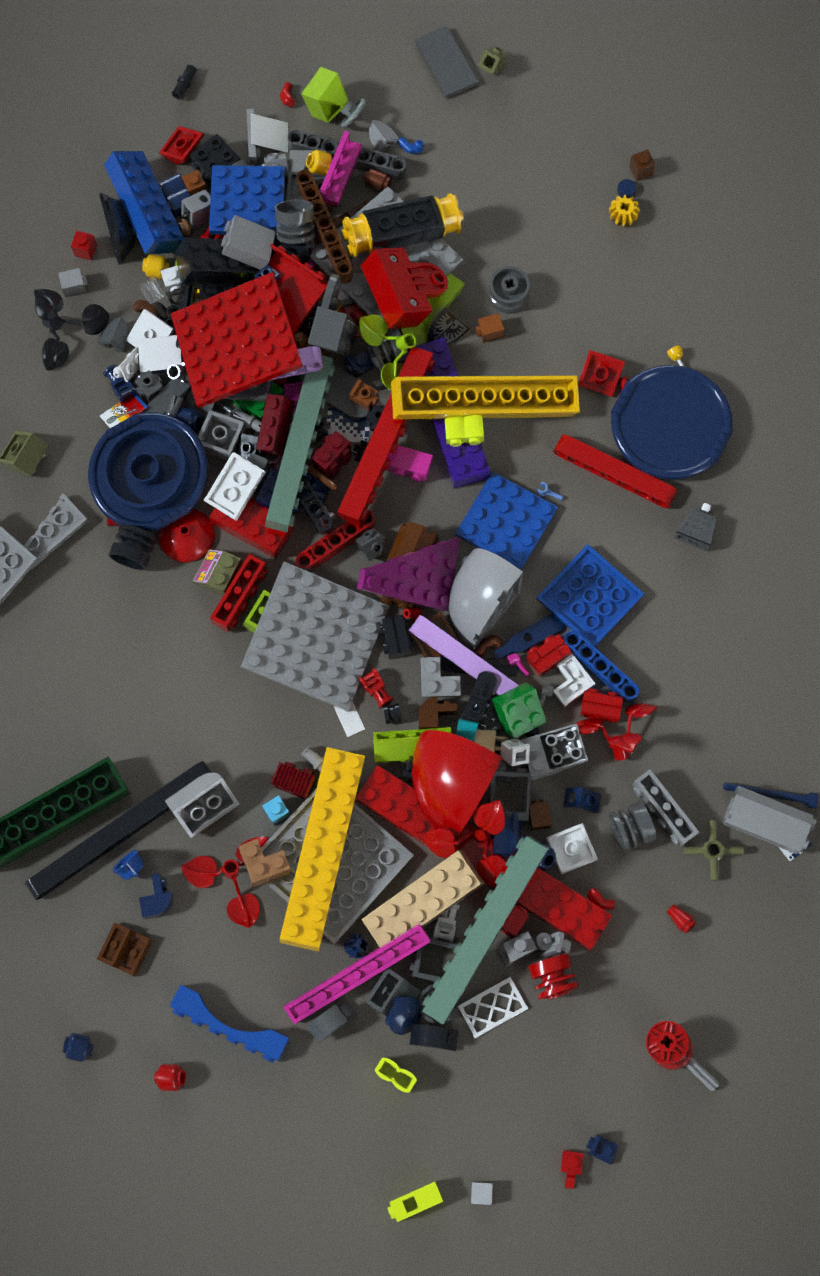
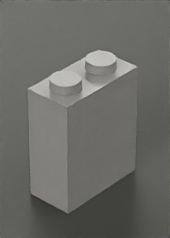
[221,215,275,270]

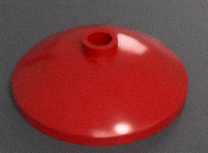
[158,509,215,563]

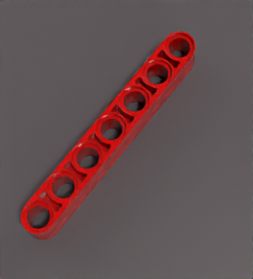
[553,434,678,508]

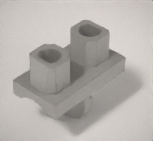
[535,931,571,958]

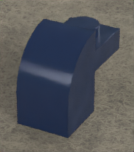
[139,874,173,919]

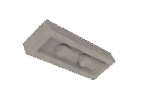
[246,109,261,166]

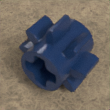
[344,933,369,959]

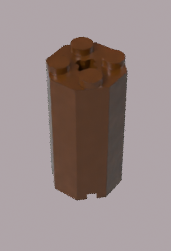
[376,522,440,610]

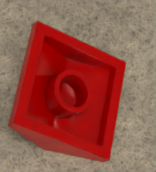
[159,126,204,165]
[578,350,625,397]

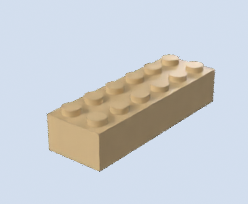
[361,850,485,947]

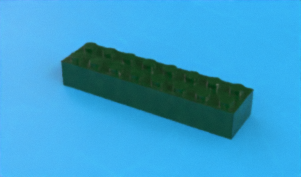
[0,756,131,868]

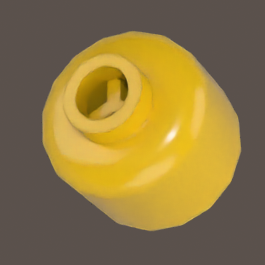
[306,150,332,176]
[142,254,170,279]

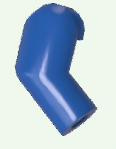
[397,137,424,154]

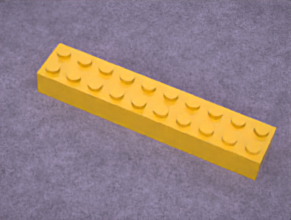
[391,376,580,419]
[280,747,365,952]

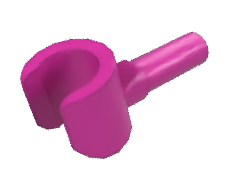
[507,653,530,676]

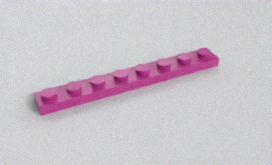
[283,923,431,1024]

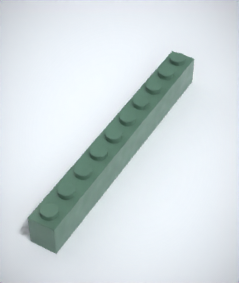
[265,355,335,532]
[422,835,549,1024]

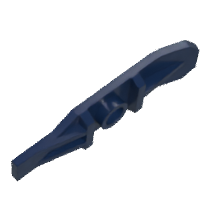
[493,614,563,661]

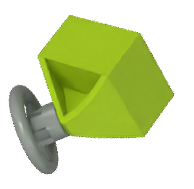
[301,67,366,128]

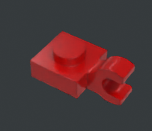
[560,1151,583,1189]

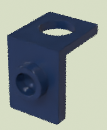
[563,787,601,813]

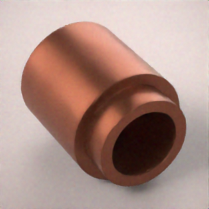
[364,168,392,192]

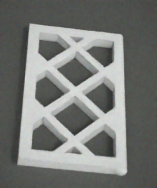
[458,977,528,1038]

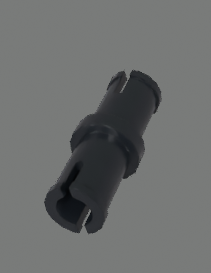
[171,64,197,100]

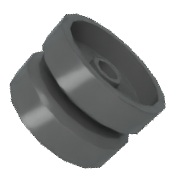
[489,266,530,314]

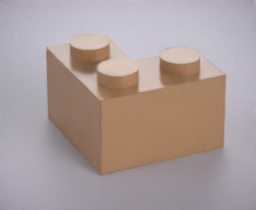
[239,839,291,888]

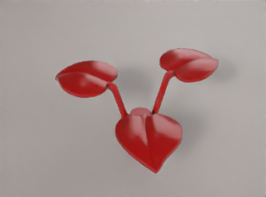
[575,703,657,761]
[423,800,508,885]
[181,837,268,928]

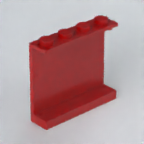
[267,244,328,334]

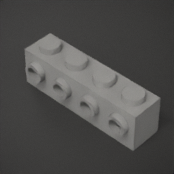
[632,770,699,847]

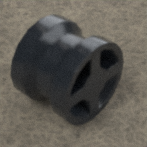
[383,703,402,725]

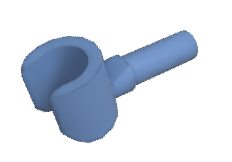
[537,482,563,500]

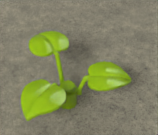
[359,315,429,391]

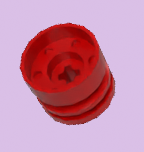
[528,953,579,1000]
[646,1021,693,1070]

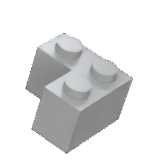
[421,657,461,697]

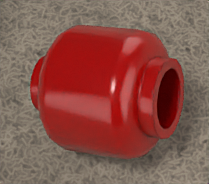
[154,1064,186,1091]

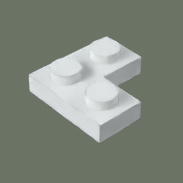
[553,654,595,707]

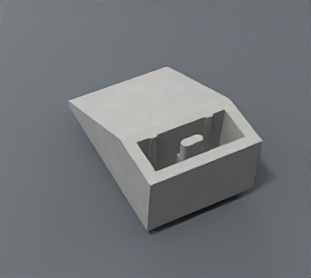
[520,724,588,781]

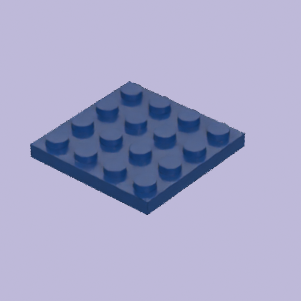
[209,165,285,235]
[455,471,558,570]
[536,544,644,647]

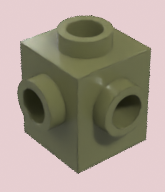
[478,46,508,74]

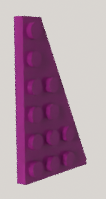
[357,538,461,611]

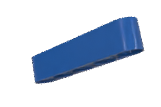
[564,630,639,703]

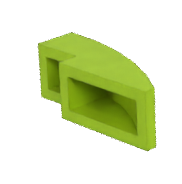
[422,273,465,327]

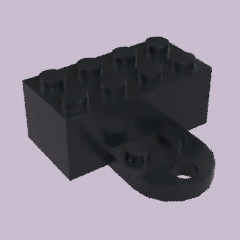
[175,237,259,301]

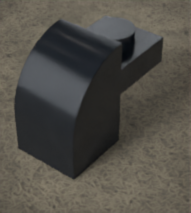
[410,1024,459,1051]

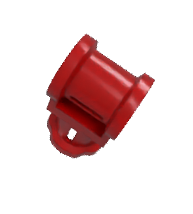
[358,668,394,709]

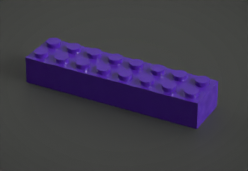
[409,337,490,489]

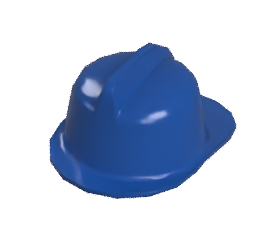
[113,850,143,880]

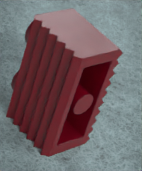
[271,761,317,800]

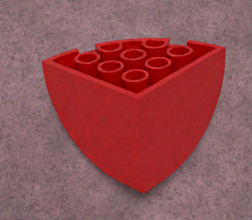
[412,730,503,839]

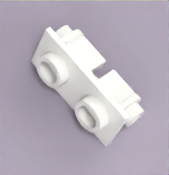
[113,347,140,382]

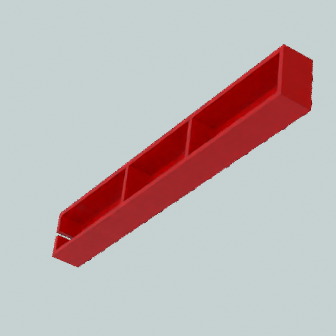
[356,765,613,952]

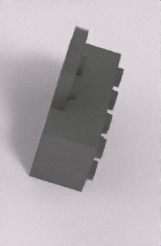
[308,274,359,357]

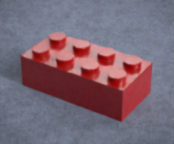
[209,498,295,559]

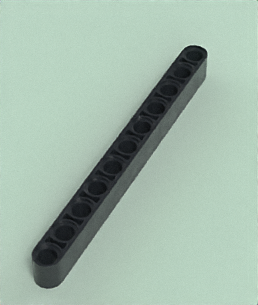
[25,761,212,900]

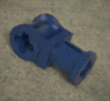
[103,365,137,403]

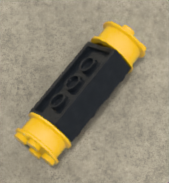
[341,193,464,258]

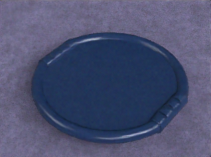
[611,365,733,479]
[88,412,208,531]

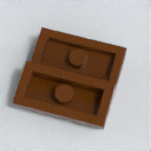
[97,923,153,977]

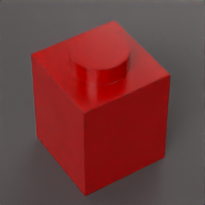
[71,230,97,261]

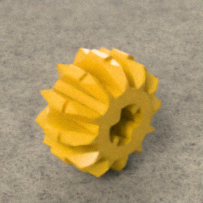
[609,194,640,227]

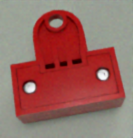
[361,247,448,329]

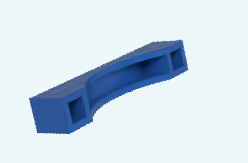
[169,985,290,1063]

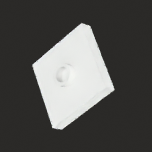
[126,309,175,347]
[546,823,598,875]

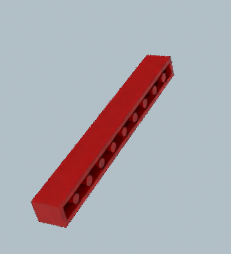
[338,347,436,525]

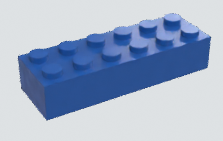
[104,151,184,254]

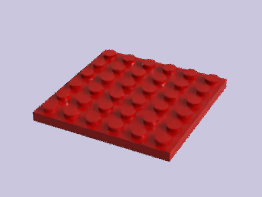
[171,272,303,408]

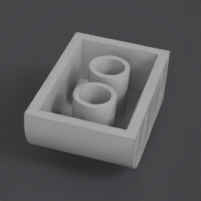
[165,773,239,838]

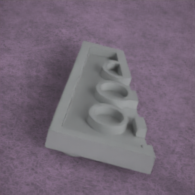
[24,493,88,570]

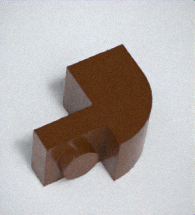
[419,696,457,729]

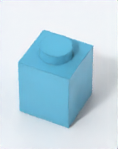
[262,795,291,826]

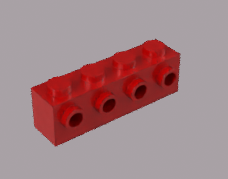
[210,554,268,633]

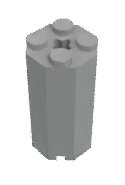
[723,786,817,854]

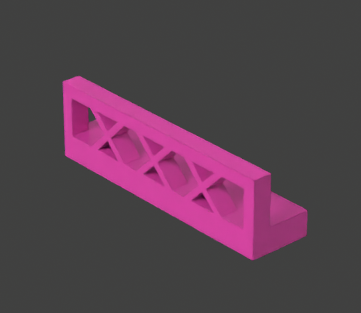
[320,131,362,206]

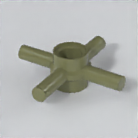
[683,820,744,881]

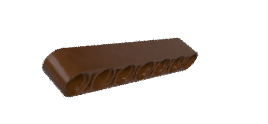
[296,170,353,284]

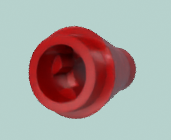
[667,904,697,934]

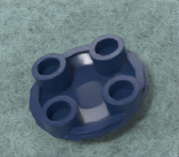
[385,996,421,1035]

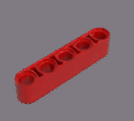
[296,510,375,572]

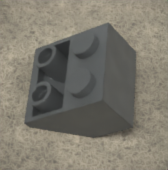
[365,968,421,1017]

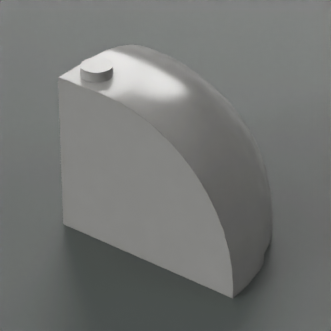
[448,548,523,651]

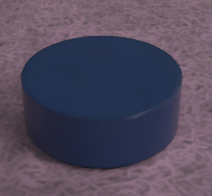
[617,179,636,198]

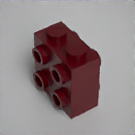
[311,431,352,479]

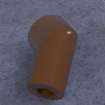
[133,299,160,315]

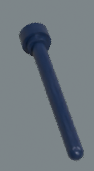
[723,783,818,809]

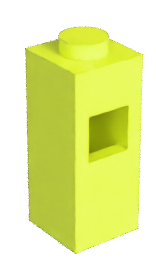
[387,1181,443,1222]

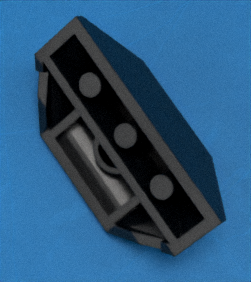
[99,192,137,265]

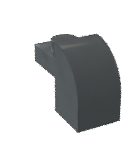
[307,999,357,1043]

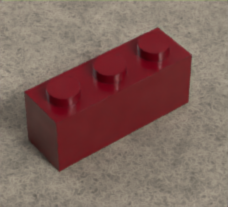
[256,394,294,456]

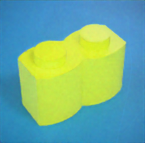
[445,415,484,447]
[375,1058,417,1093]

